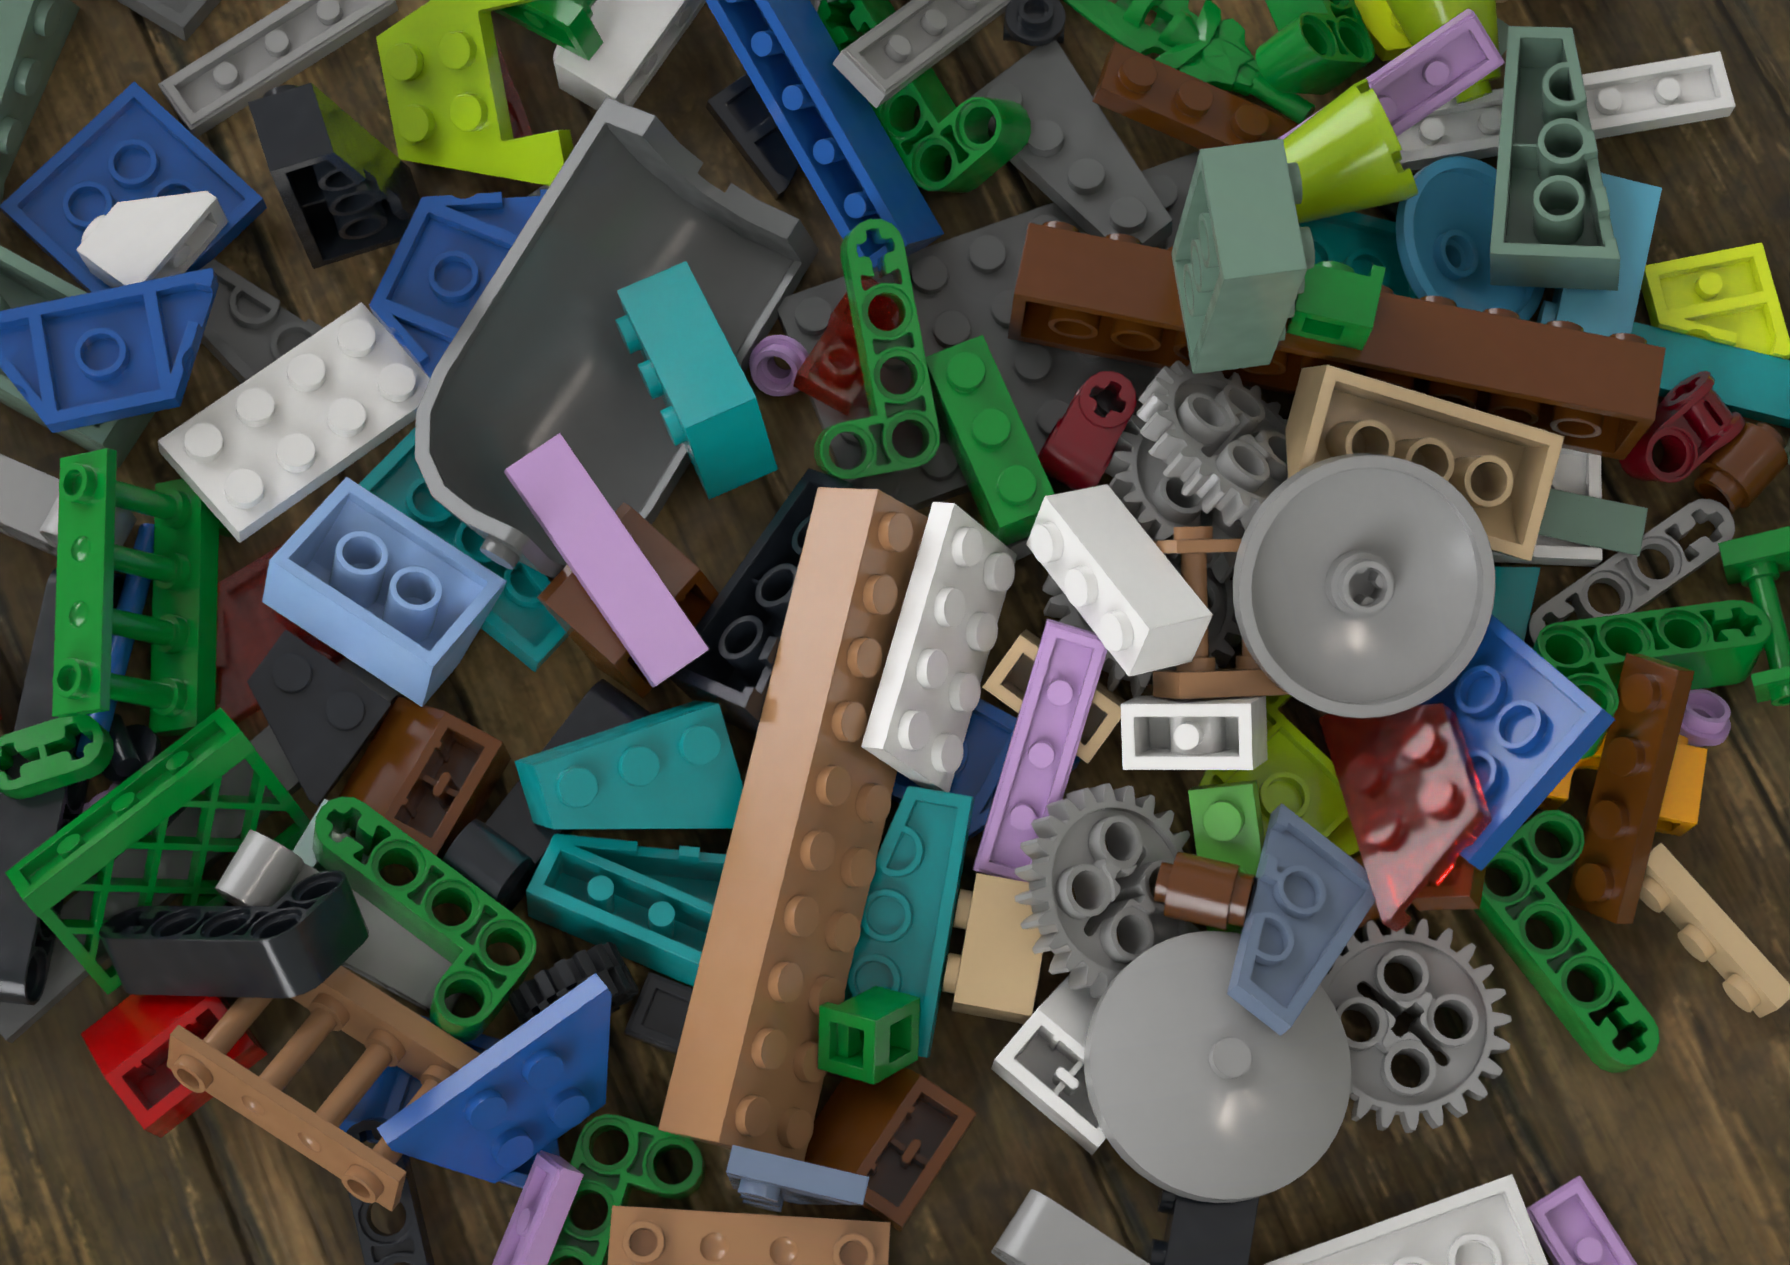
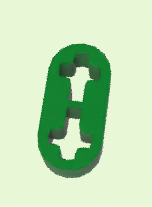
[0,715,114,799]

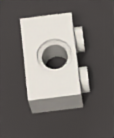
[1121,696,1268,770]

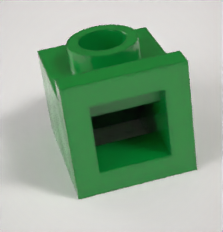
[1286,261,1386,350]
[818,986,920,1085]

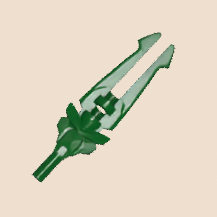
[1063,0,1316,124]

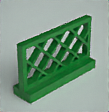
[5,707,310,995]

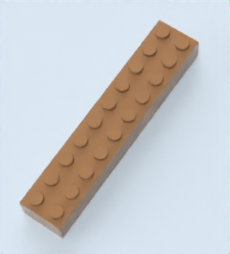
[658,487,928,1161]

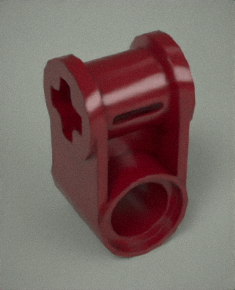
[1038,371,1137,491]
[1619,371,1745,483]

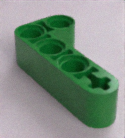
[817,0,1031,193]
[1255,0,1375,95]
[814,219,940,480]
[1533,600,1772,759]
[312,796,536,1043]
[1473,810,1660,1073]
[547,1114,706,1265]

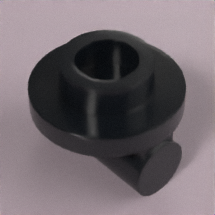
[1003,0,1066,46]
[102,713,161,785]

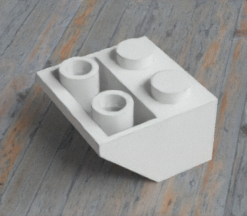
[991,974,1106,1155]

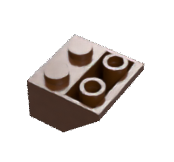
[537,502,719,699]
[339,697,511,861]
[804,1067,977,1232]

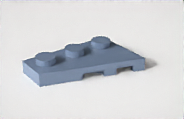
[1227,803,1386,1036]
[726,1145,869,1212]

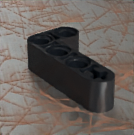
[443,679,652,911]
[99,870,369,998]

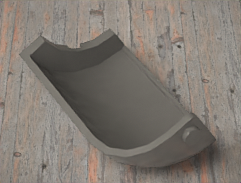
[415,97,819,579]

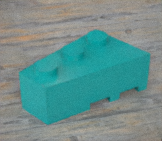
[615,261,778,500]
[514,700,743,829]
[526,834,726,987]

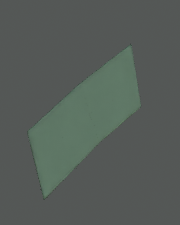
[1539,488,1648,556]

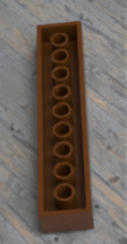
[1008,221,1666,460]

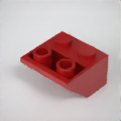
[81,994,268,1138]

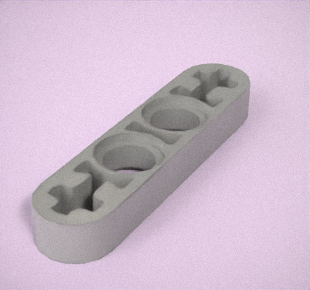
[1524,499,1735,648]

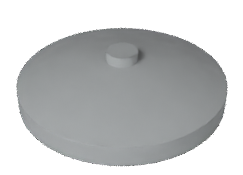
[1232,453,1495,718]
[1084,931,1352,1203]

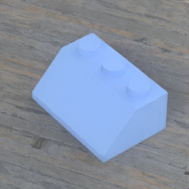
[262,477,506,707]

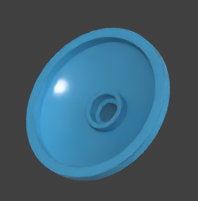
[1396,156,1545,321]

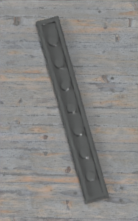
[0,658,404,1043]

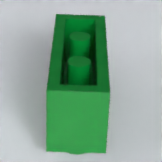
[926,335,1055,546]

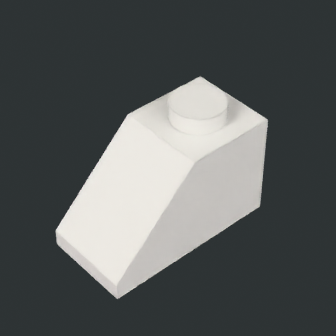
[76,191,228,288]

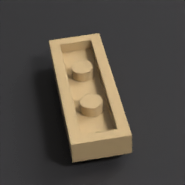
[1639,843,1790,1018]

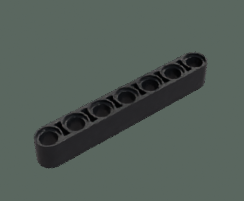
[0,568,124,1005]

